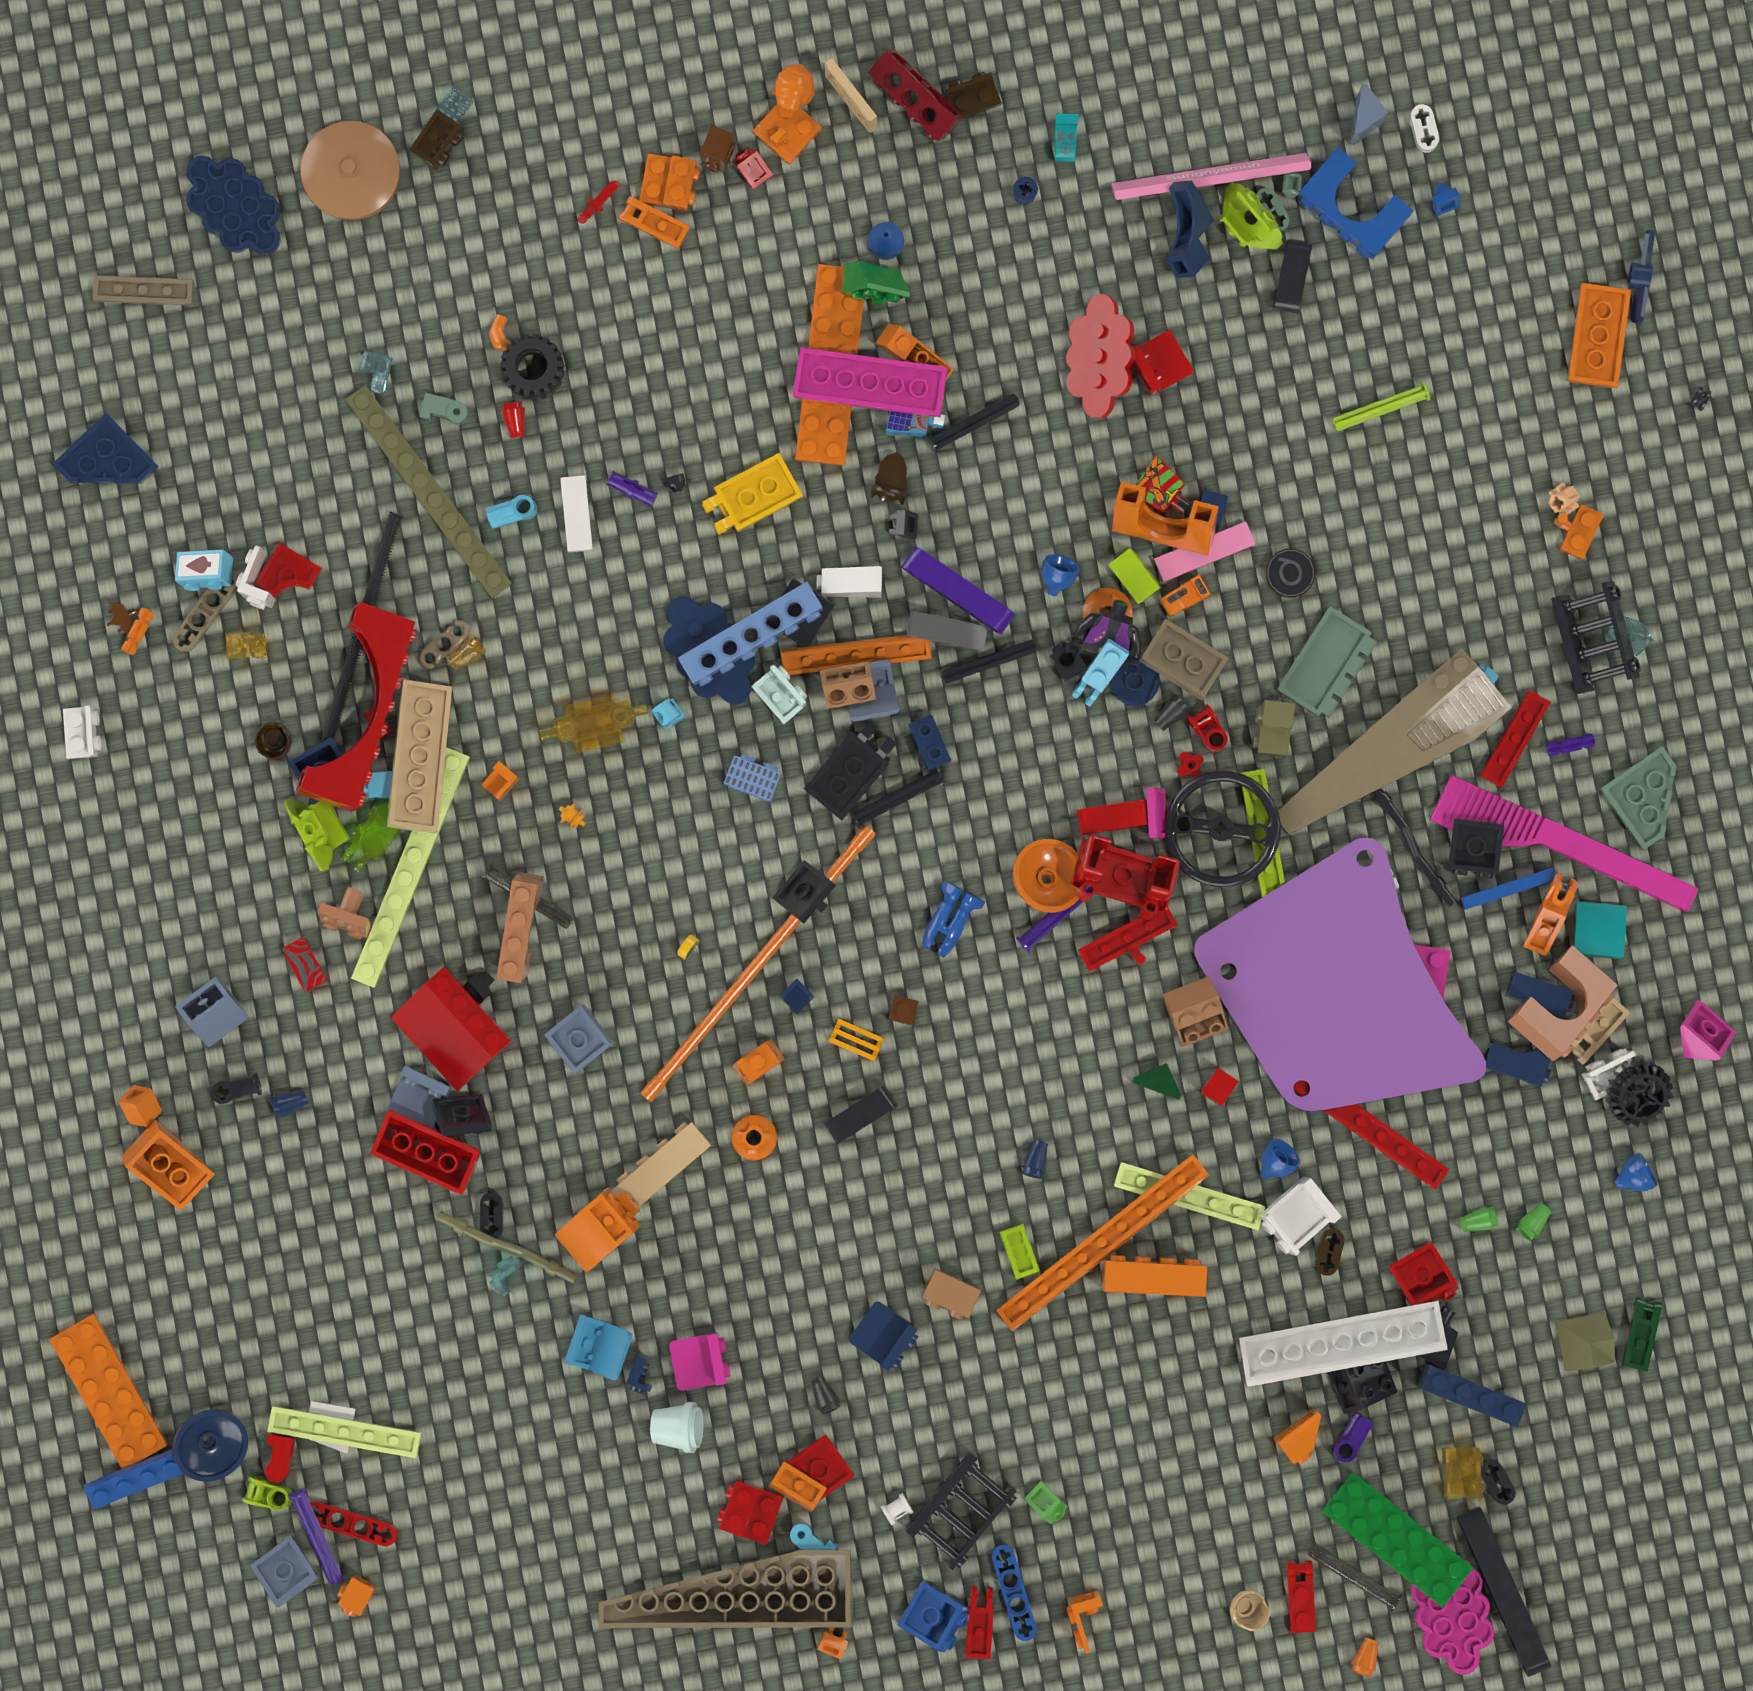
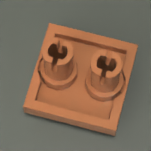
[317,887,371,939]

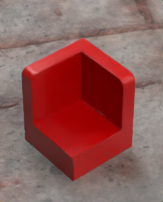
[1200,1068,1239,1106]

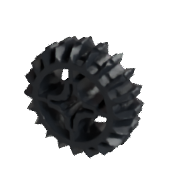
[1605,1059,1674,1127]

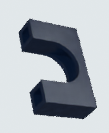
[1484,972,1575,1087]
[1415,1363,1527,1427]

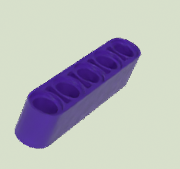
[901,546,1015,635]

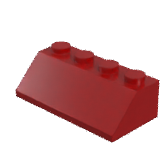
[370,1109,481,1195]

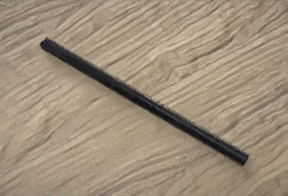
[320,512,403,742]

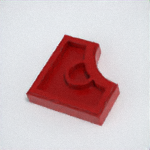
[253,542,323,598]

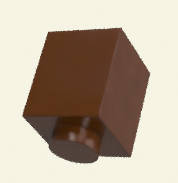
[888,995,919,1026]

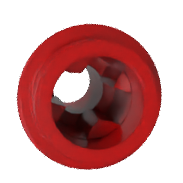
[501,401,525,438]

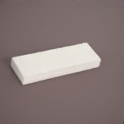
[561,475,593,553]

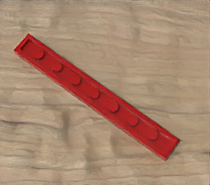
[1293,1080,1450,1190]

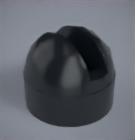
[664,473,686,493]

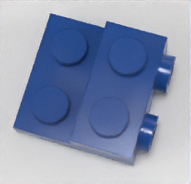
[897,1581,969,1652]

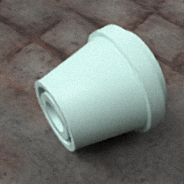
[650,1402,704,1453]

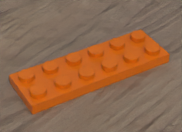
[49,1314,169,1469]

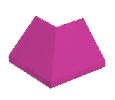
[1680,999,1736,1061]

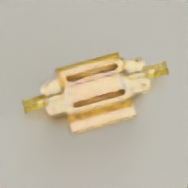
[539,694,648,754]

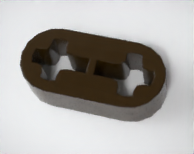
[1315,1228,1345,1276]

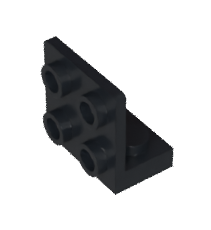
[1327,1361,1397,1414]

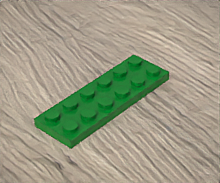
[1322,1472,1474,1608]

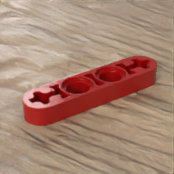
[310,1501,398,1547]

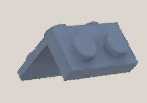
[848,659,899,721]

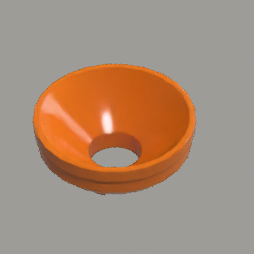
[731,1115,777,1160]

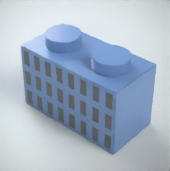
[724,753,782,803]

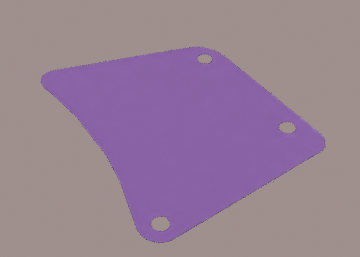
[1194,837,1486,1111]

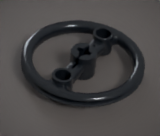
[1164,771,1281,887]

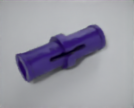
[607,471,658,507]

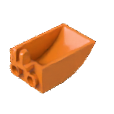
[555,1188,641,1273]

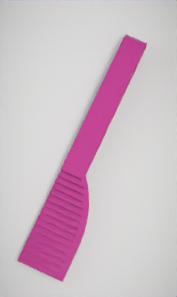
[1430,775,1699,912]

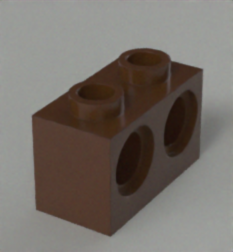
[700,125,736,173]

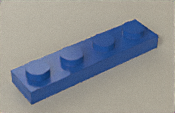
[84,1449,184,1509]

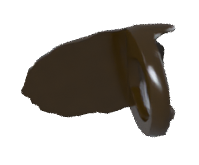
[870,452,907,505]

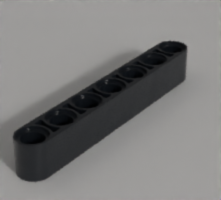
[1456,1506,1551,1677]

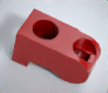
[265,1432,296,1483]

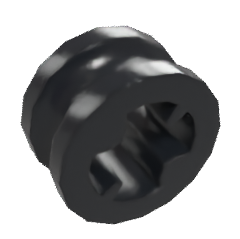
[1690,386,1712,411]

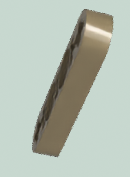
[173,570,239,652]

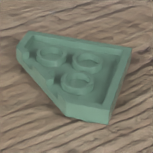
[1600,746,1677,850]

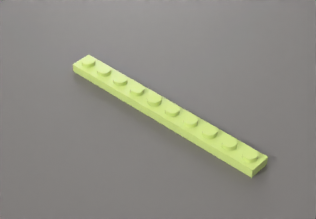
[351,747,470,988]

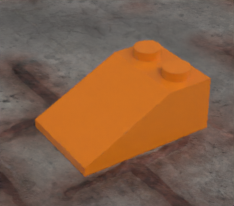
[121,1120,215,1211]

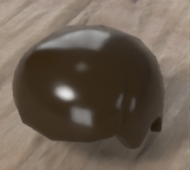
[254,721,293,761]

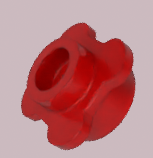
[1177,752,1204,778]

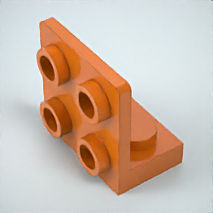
[1066,1590,1103,1654]

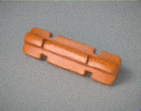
[121,608,154,655]

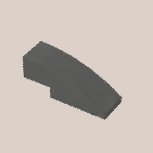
[906,611,988,652]

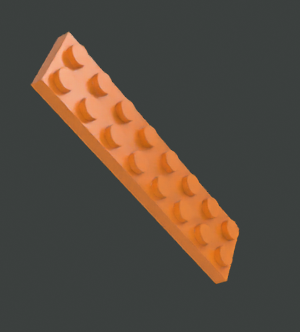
[795,264,864,466]

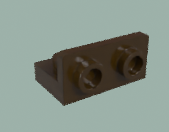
[945,72,1002,120]
[409,109,464,171]

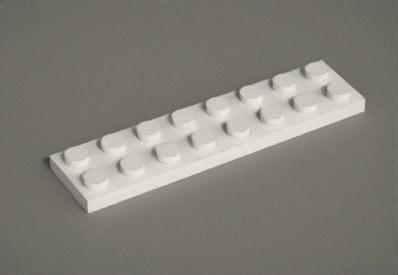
[1239,1301,1448,1387]

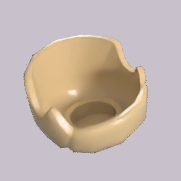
[1230,1590,1271,1631]

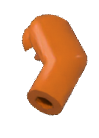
[489,314,511,352]

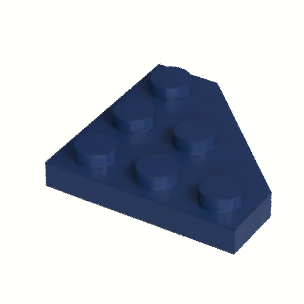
[52,413,159,484]

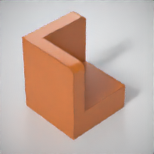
[482,761,519,801]
[118,1085,162,1127]

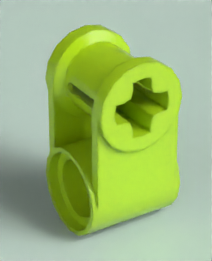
[242,1476,293,1510]

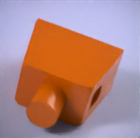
[733,1039,786,1087]

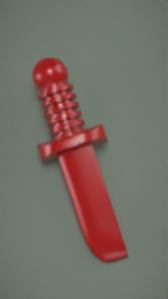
[578,181,621,224]

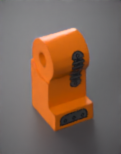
[1160,575,1210,617]

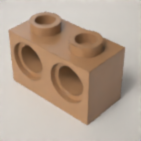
[820,661,876,709]

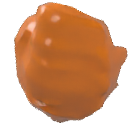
[772,63,815,112]

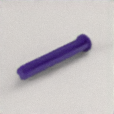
[1016,890,1089,953]
[288,1488,343,1585]

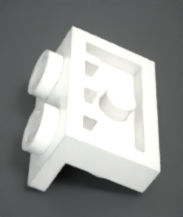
[63,705,101,759]

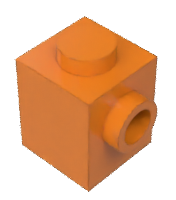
[337,1575,377,1617]

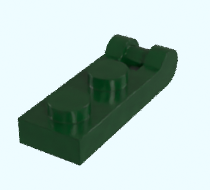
[1622,1297,1662,1372]

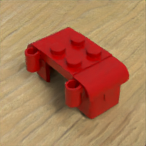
[1071,834,1180,920]

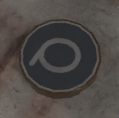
[1265,549,1315,598]

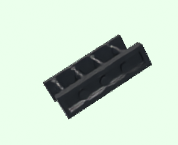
[1551,581,1641,694]
[906,1451,1017,1570]

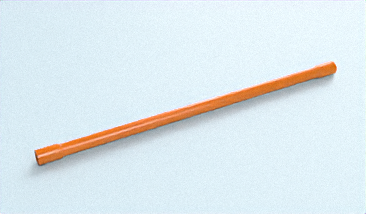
[640,825,876,1102]

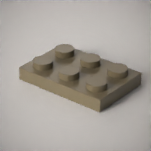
[1139,618,1229,700]

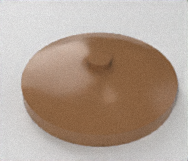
[301,121,401,220]

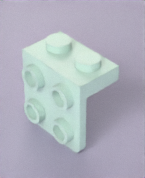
[751,664,807,724]

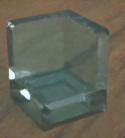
[1607,616,1654,656]

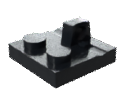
[772,860,836,924]
[432,1094,492,1136]

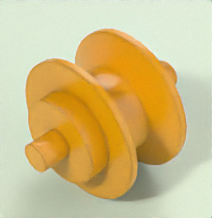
[559,803,586,830]

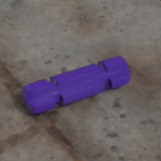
[1546,734,1595,756]

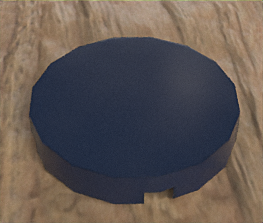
[1110,660,1160,707]

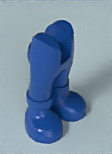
[922,880,985,958]

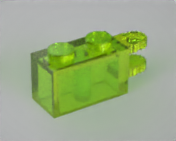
[342,802,403,872]

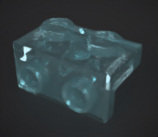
[489,1256,524,1296]

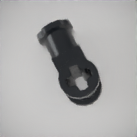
[210,1073,262,1104]

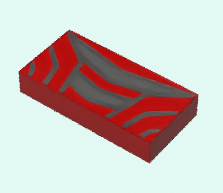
[282,937,328,993]

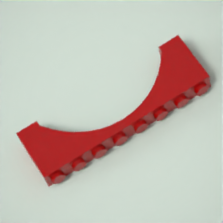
[295,602,417,812]

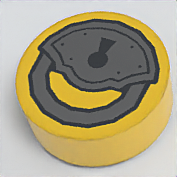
[677,935,699,960]

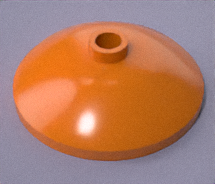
[1013,839,1079,913]

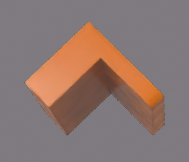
[769,1462,827,1512]

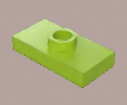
[1000,1224,1040,1280]

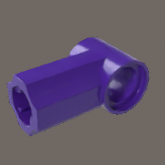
[1332,1413,1373,1463]

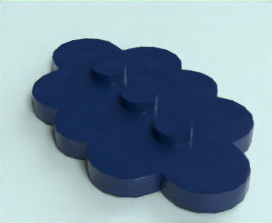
[186,156,281,255]
[663,597,755,705]

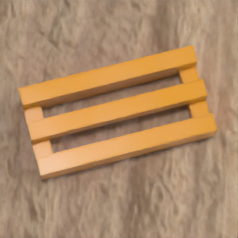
[829,1019,884,1061]

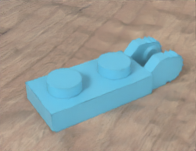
[1072,638,1129,706]

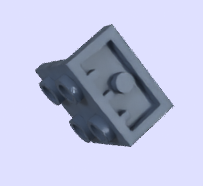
[386,1066,453,1128]

